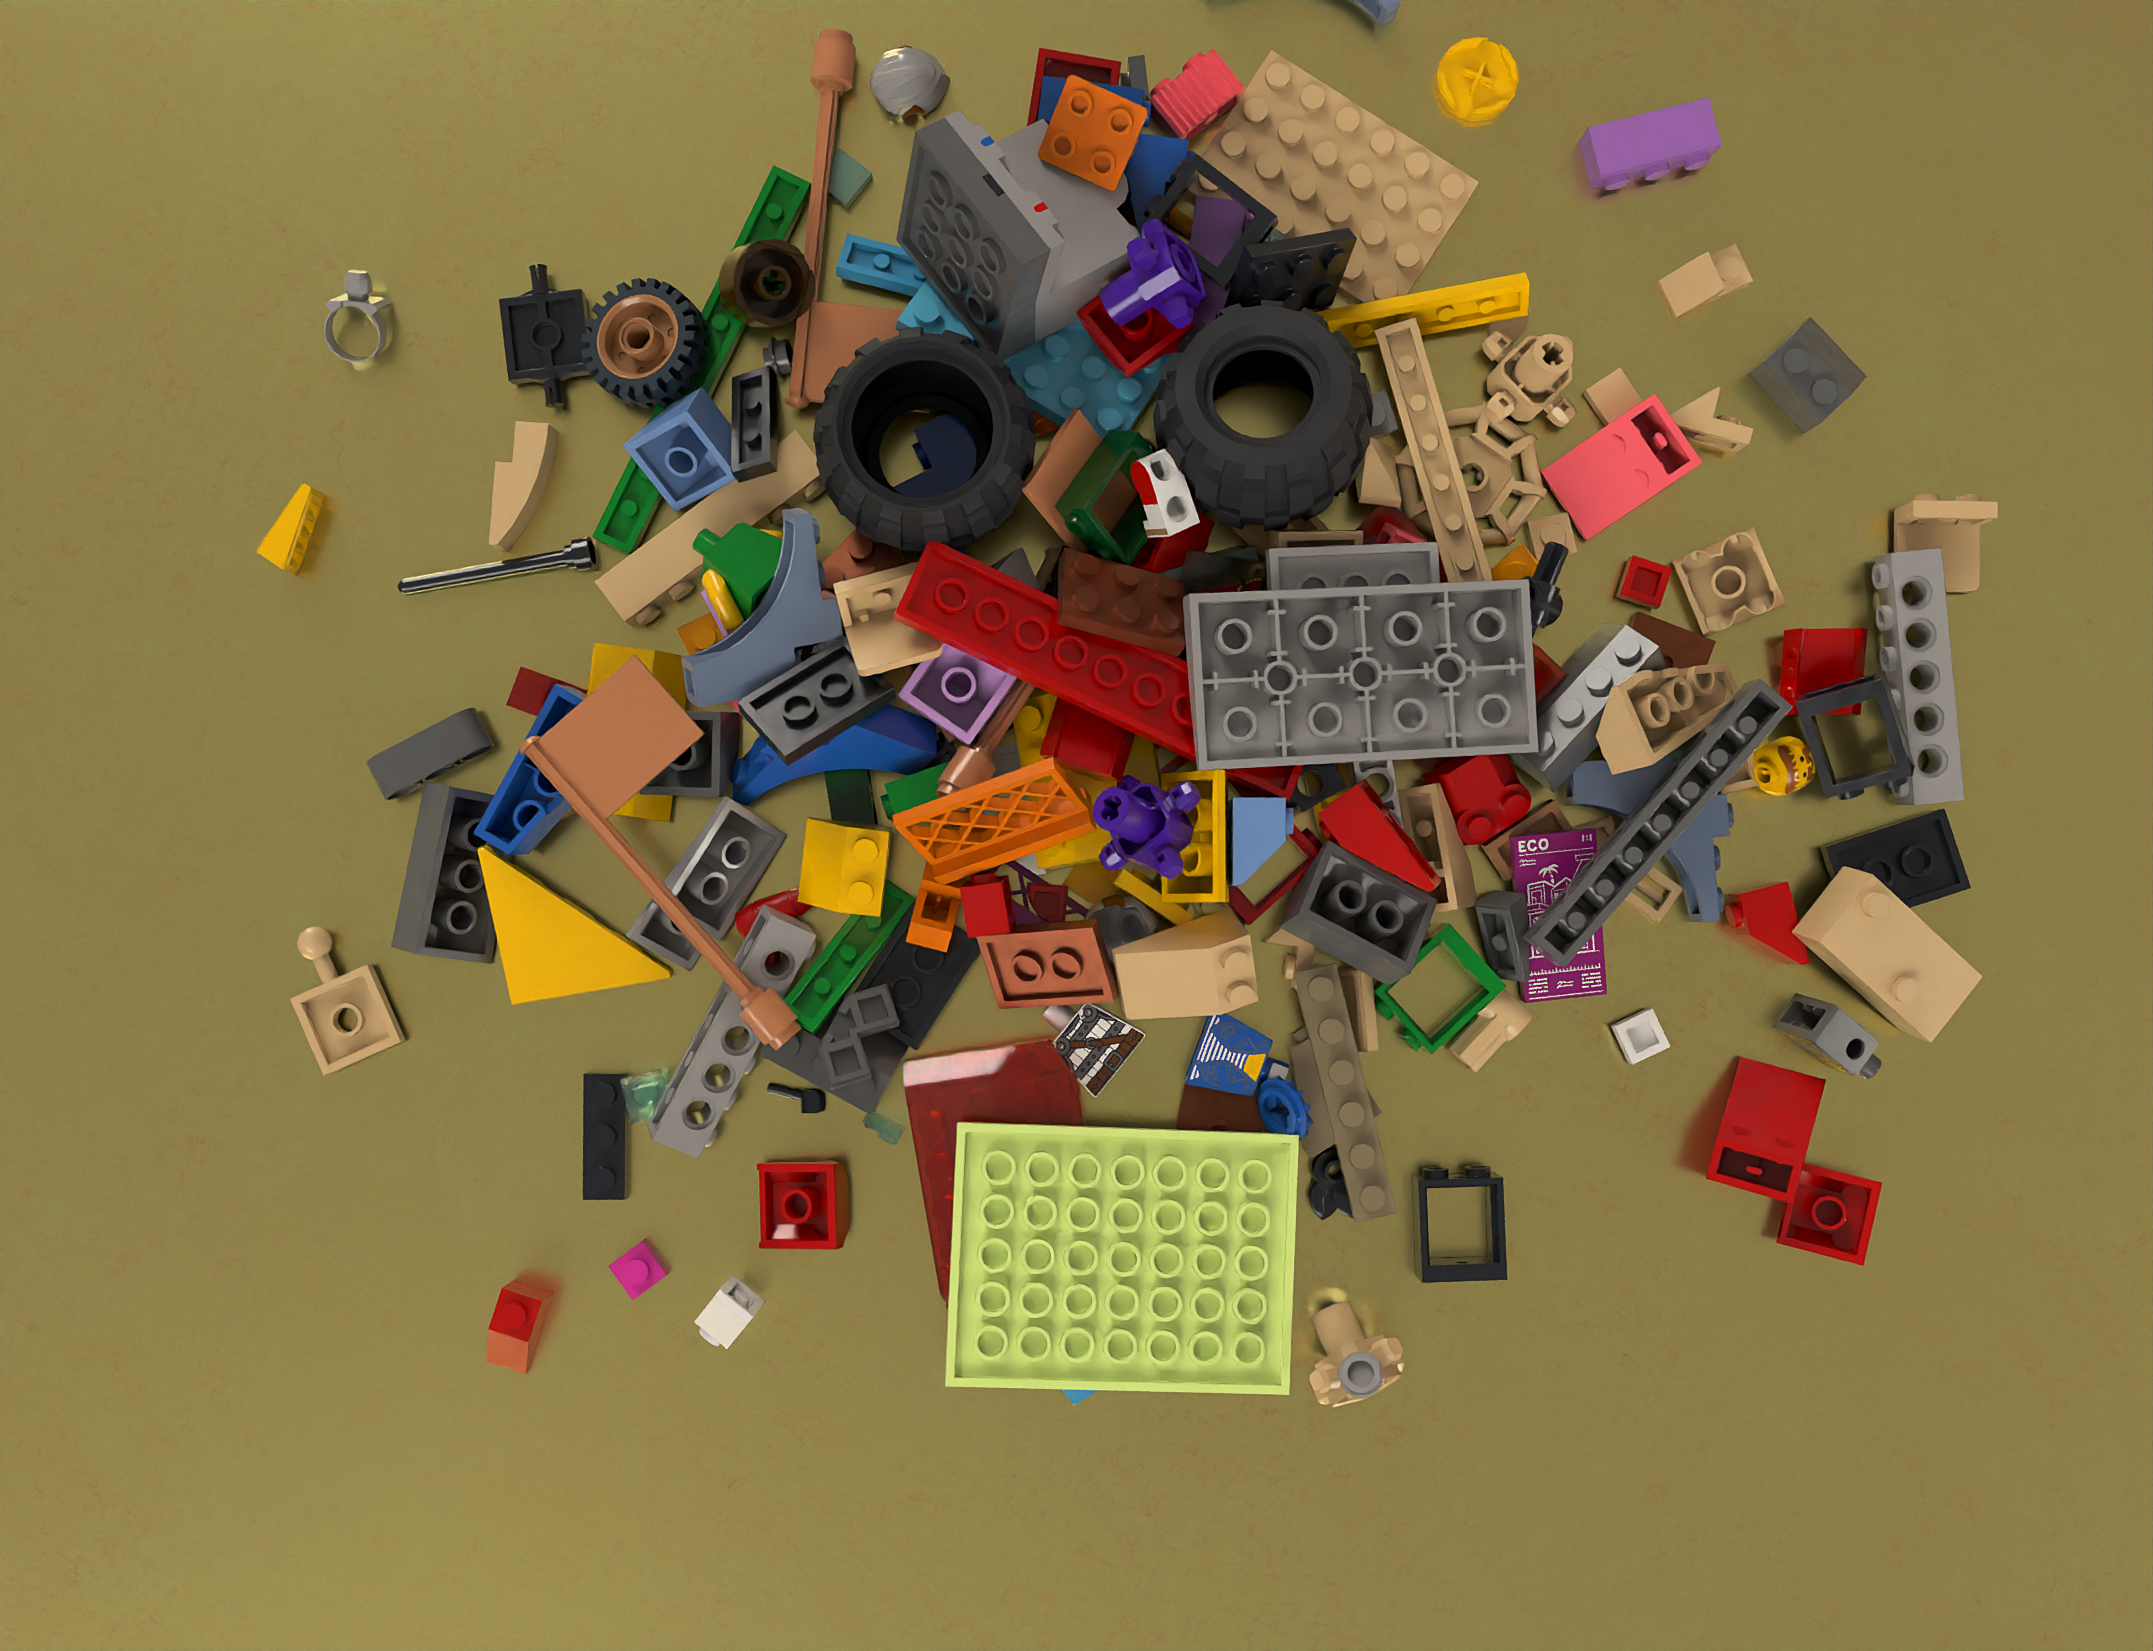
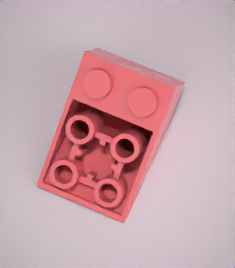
[1540,393,1702,541]

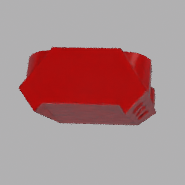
[1774,627,1868,716]
[1039,697,1135,782]

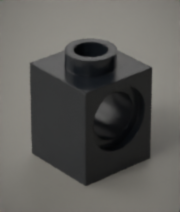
[1286,763,1347,814]

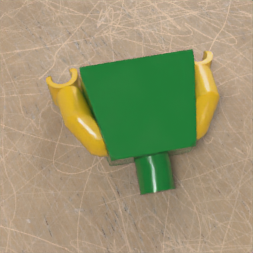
[692,523,783,632]

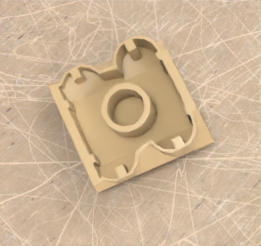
[1673,527,1786,637]

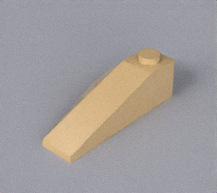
[1595,663,1738,775]

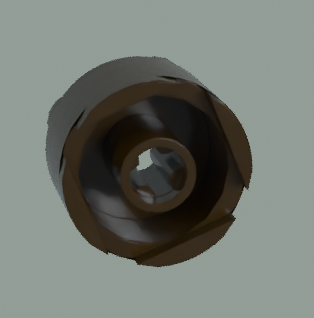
[719,239,815,328]

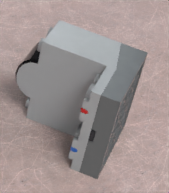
[896,110,1141,361]

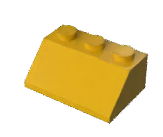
[1161,770,1229,903]

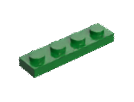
[784,878,915,1035]

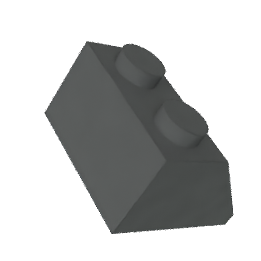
[1748,316,1867,434]

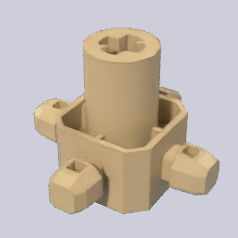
[1482,330,1577,428]
[1309,1301,1405,1408]

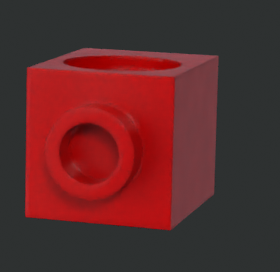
[960,870,1016,938]

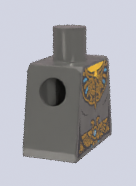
[1772,993,1882,1079]

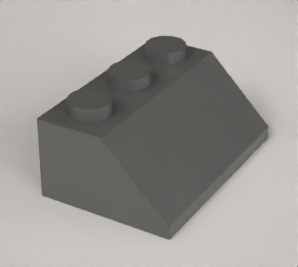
[1279,841,1438,986]
[759,998,910,1115]

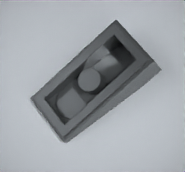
[1474,890,1530,983]

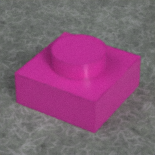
[608,1239,670,1300]

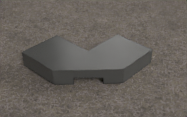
[817,984,900,1091]

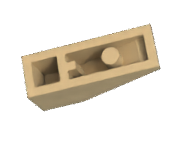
[1398,783,1477,913]

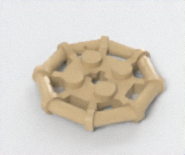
[1394,401,1547,547]

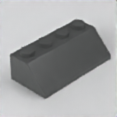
[1506,623,1667,793]
[391,782,513,964]

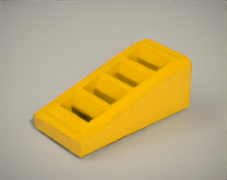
[257,483,325,575]

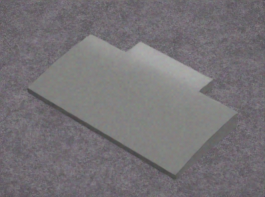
[1183,542,1539,771]

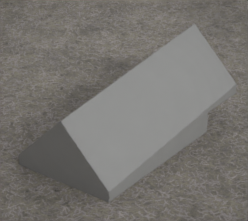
[626,796,787,972]

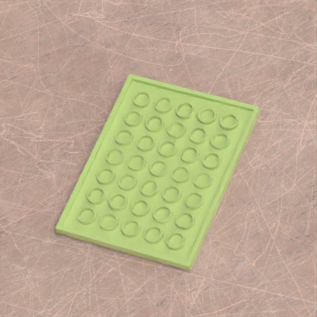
[945,1122,1299,1395]

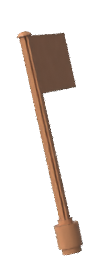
[785,29,931,413]
[935,409,1138,812]
[520,655,801,1051]

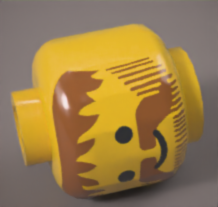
[1753,736,1816,796]

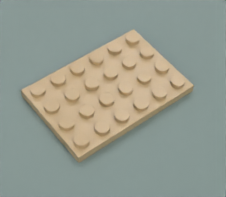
[1185,50,1479,304]

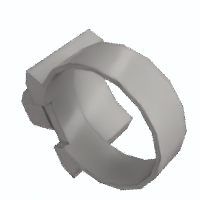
[323,270,392,363]

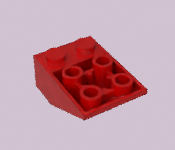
[1706,1057,1826,1204]

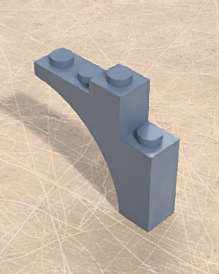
[681,508,844,707]
[1564,755,1734,922]

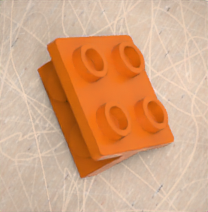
[1037,75,1148,191]

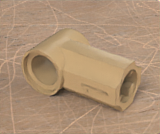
[1447,989,1533,1073]

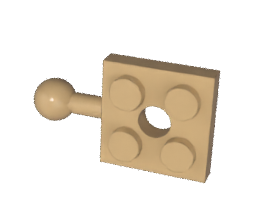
[290,926,405,1076]

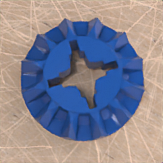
[1257,1075,1313,1140]

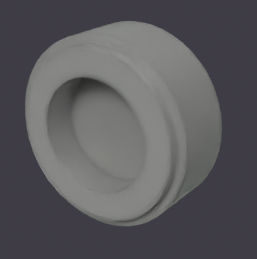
[1339,1352,1383,1398]

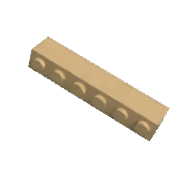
[594,430,825,627]

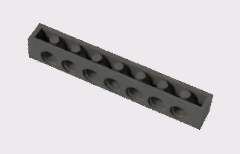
[1522,678,1793,967]

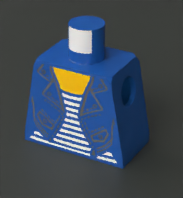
[1183,1013,1289,1096]

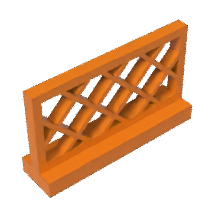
[892,757,1097,886]

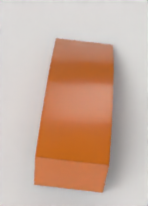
[906,824,966,953]

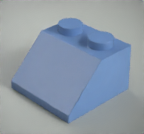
[623,387,736,512]
[1228,798,1294,887]

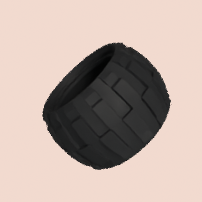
[1153,300,1374,532]
[813,327,1036,554]

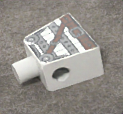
[1041,1003,1146,1098]

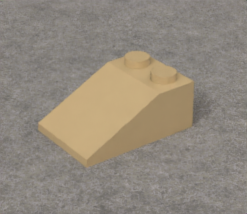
[1111,907,1259,1020]

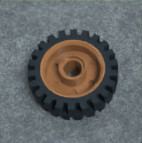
[581,278,710,408]

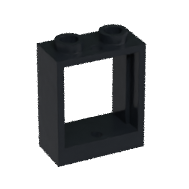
[1144,153,1279,292]
[1795,671,1915,800]
[1412,1165,1507,1283]

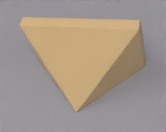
[1355,438,1402,507]

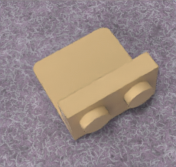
[1894,494,1998,593]
[833,562,943,676]

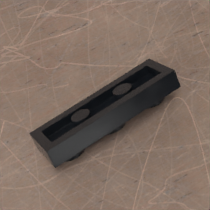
[731,366,777,483]
[583,1072,629,1200]

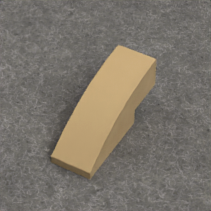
[489,421,559,552]

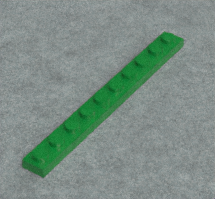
[592,165,811,555]

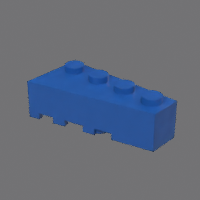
[473,684,588,855]

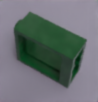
[1055,430,1154,566]

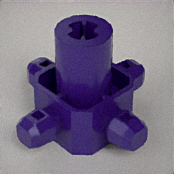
[1100,218,1207,328]
[1093,775,1201,879]

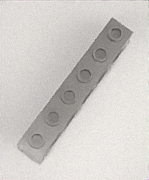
[1872,547,1965,805]
[647,904,816,1159]

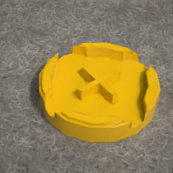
[1435,36,1519,123]

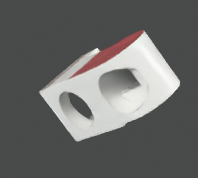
[1131,449,1200,538]

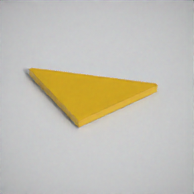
[477,845,673,1005]

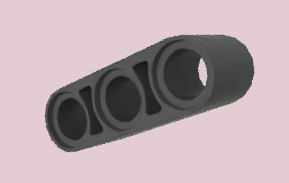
[366,708,495,801]

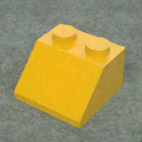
[798,817,892,917]

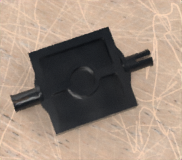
[499,264,590,408]

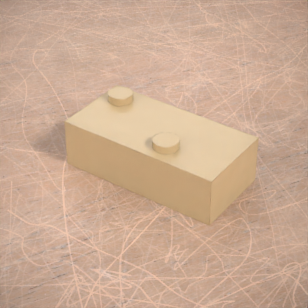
[1792,866,1983,1043]

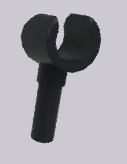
[767,1083,825,1113]

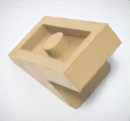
[1657,243,1753,319]
[1670,386,1754,453]
[1261,927,1315,989]

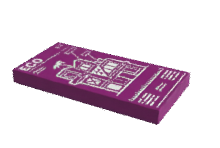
[1509,827,1607,1003]

